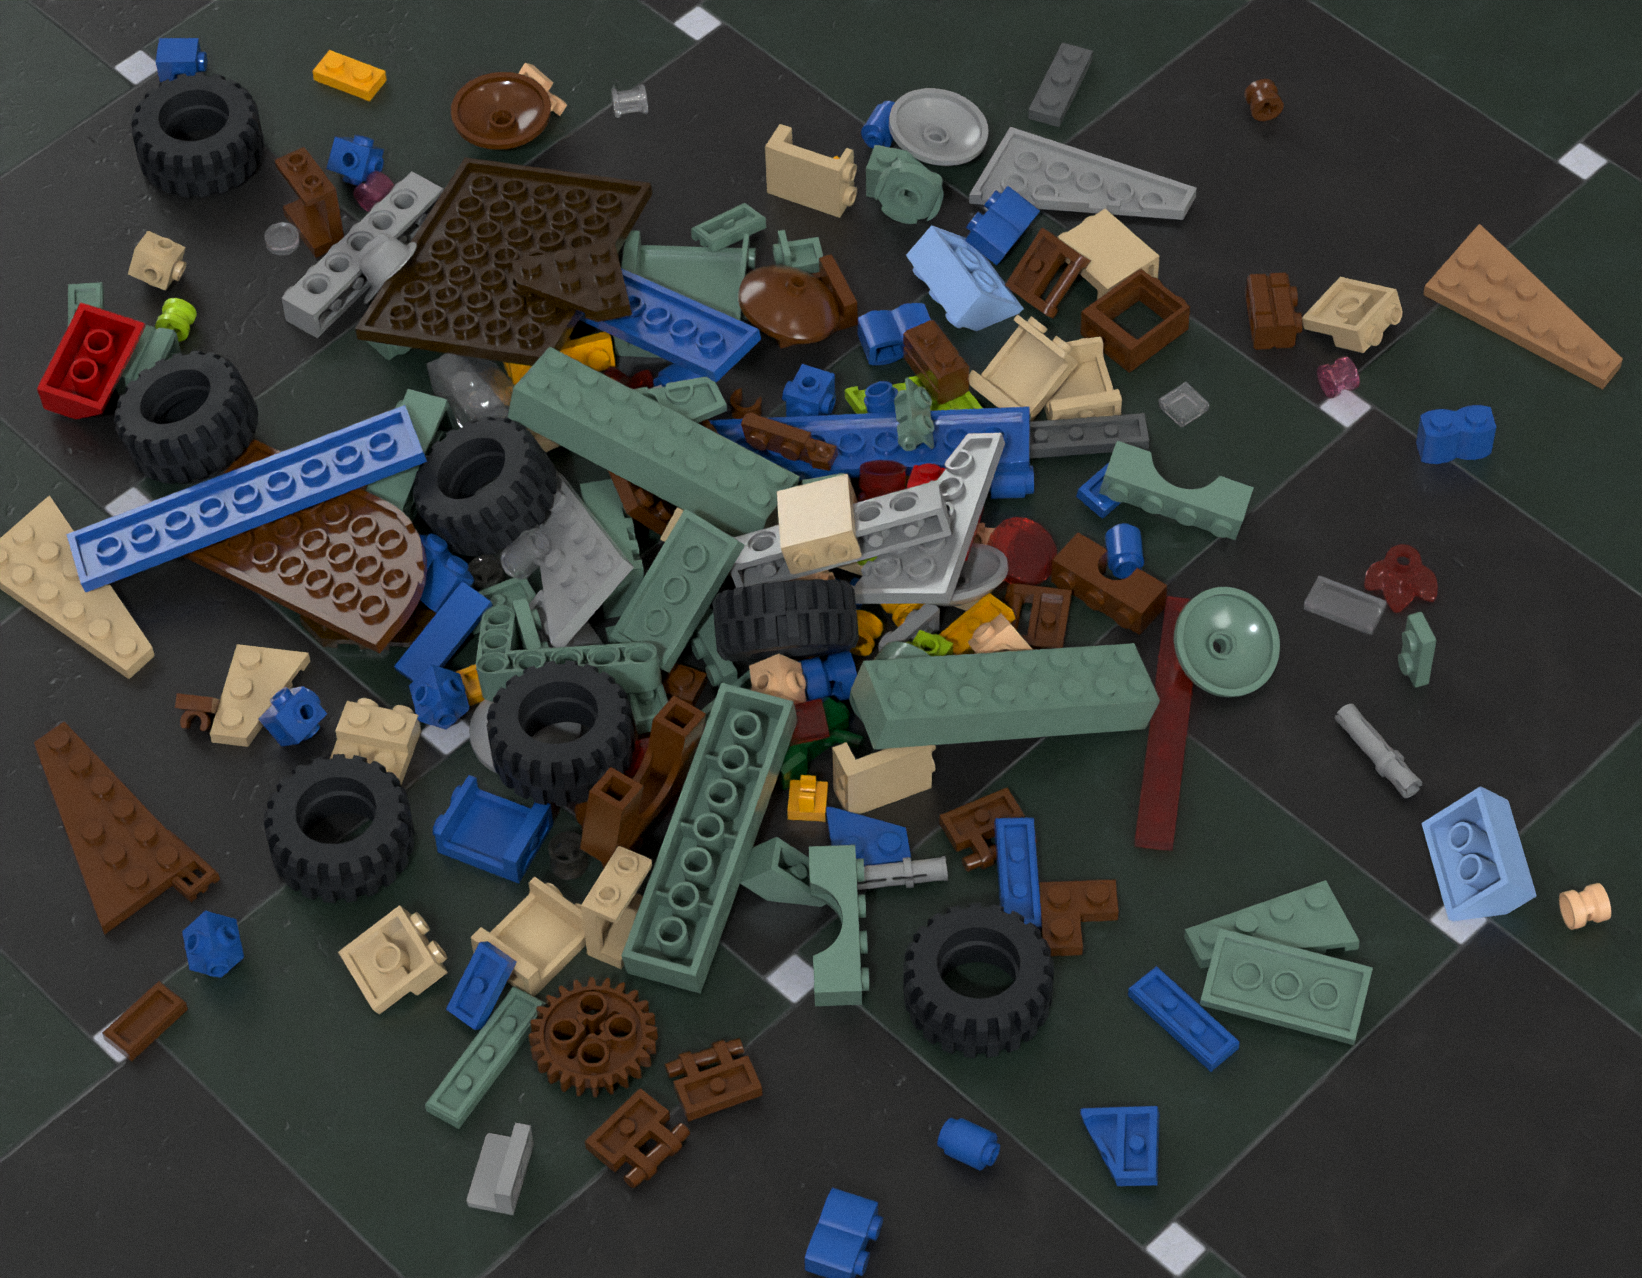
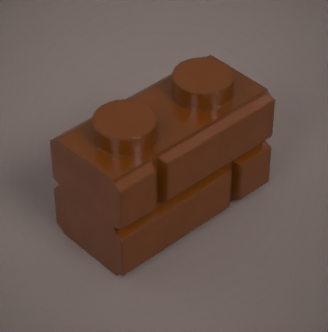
[1245,272,1302,350]
[903,320,969,405]

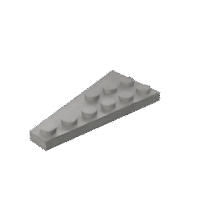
[851,433,1005,604]

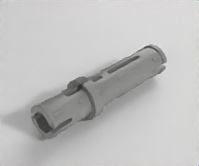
[1335,703,1422,798]
[857,856,948,890]

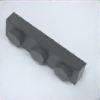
[1028,43,1093,127]

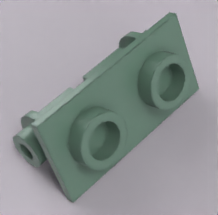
[894,377,935,451]

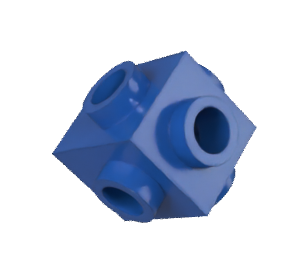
[326,135,384,186]
[782,364,836,417]
[409,664,470,730]
[258,686,327,746]
[182,911,244,978]

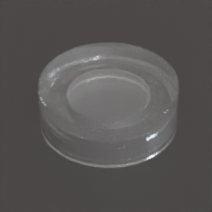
[265,222,300,256]

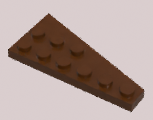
[34,721,198,935]

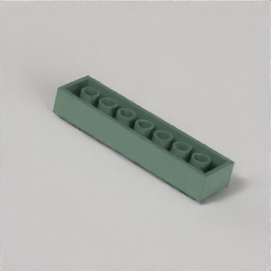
[508,347,800,537]
[851,643,1160,750]
[621,683,798,994]

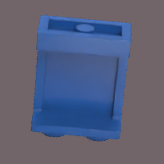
[433,775,553,883]

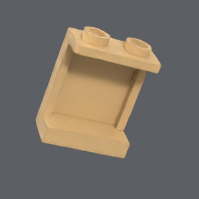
[765,124,857,218]
[1058,209,1160,300]
[968,314,1079,422]
[1044,337,1122,420]
[777,474,862,574]
[832,742,936,815]
[581,846,652,969]
[471,877,586,997]

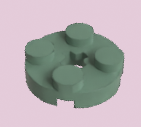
[874,159,944,224]

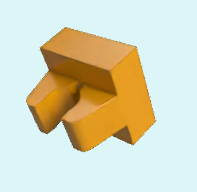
[787,775,828,822]

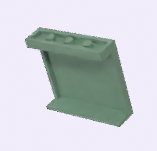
[613,230,756,361]

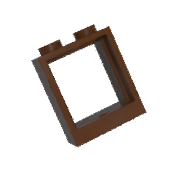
[1080,269,1190,373]

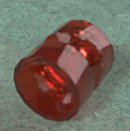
[858,460,906,502]

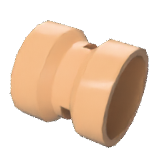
[1559,883,1611,930]

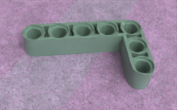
[476,605,662,702]

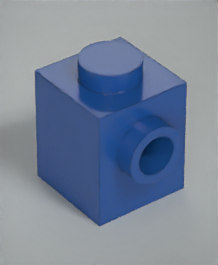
[156,38,207,82]

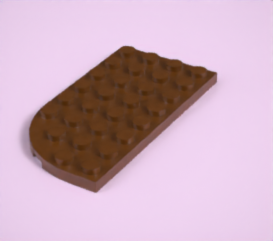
[183,439,427,653]

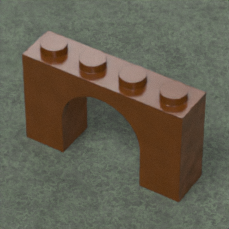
[580,696,706,864]

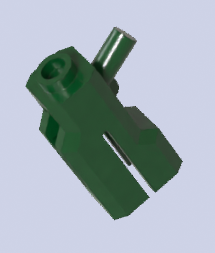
[775,696,865,790]

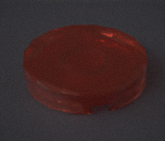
[987,517,1057,586]

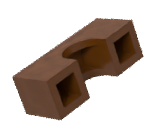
[1051,532,1167,635]

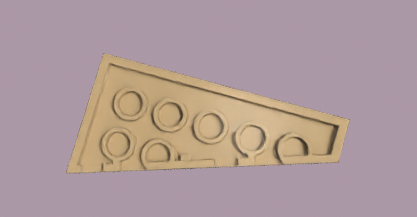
[0,495,155,679]

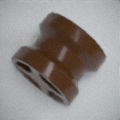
[1244,79,1284,121]

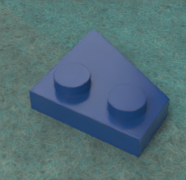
[826,807,911,866]
[1080,1106,1160,1186]

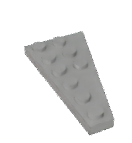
[969,127,1197,220]
[535,471,634,648]

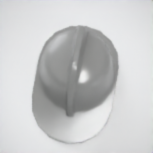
[358,233,417,304]

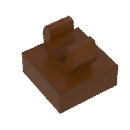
[175,693,220,732]

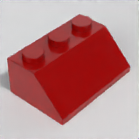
[37,302,146,419]

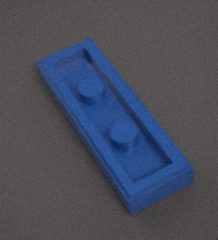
[394,581,493,682]
[994,818,1042,930]
[1128,966,1240,1072]

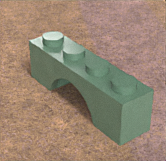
[1099,441,1254,540]
[809,845,869,1006]

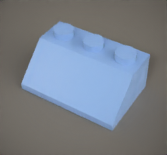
[906,225,1024,331]
[1421,786,1537,921]

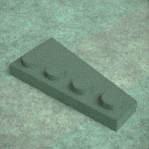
[1184,880,1360,968]

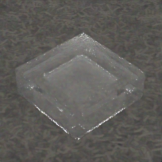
[1159,382,1209,428]

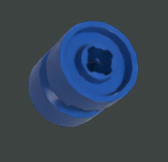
[798,651,857,708]

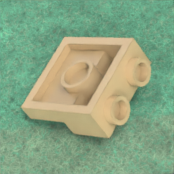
[1302,277,1403,353]
[330,698,421,785]
[338,905,448,1015]

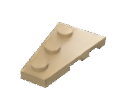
[210,644,310,747]

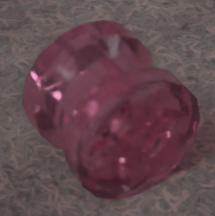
[354,171,395,212]
[1317,356,1360,399]

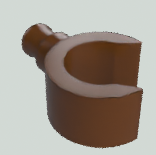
[730,388,762,419]

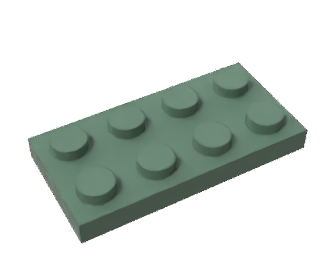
[610,509,745,673]
[1200,928,1373,1045]

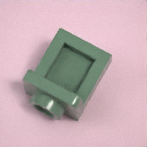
[773,230,823,273]

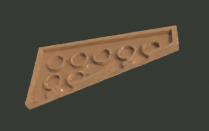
[1423,224,1623,389]

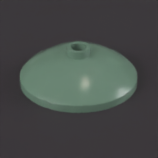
[1174,587,1280,698]

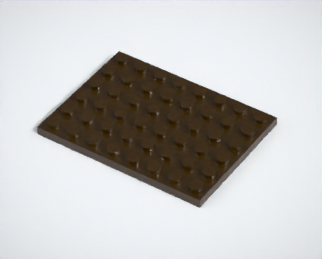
[355,158,653,366]

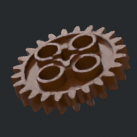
[529,977,658,1097]

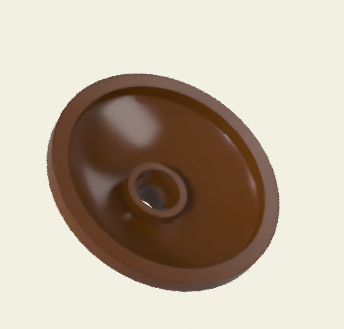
[451,72,551,150]
[738,265,840,344]

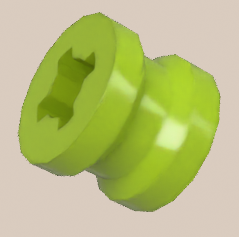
[155,298,197,342]

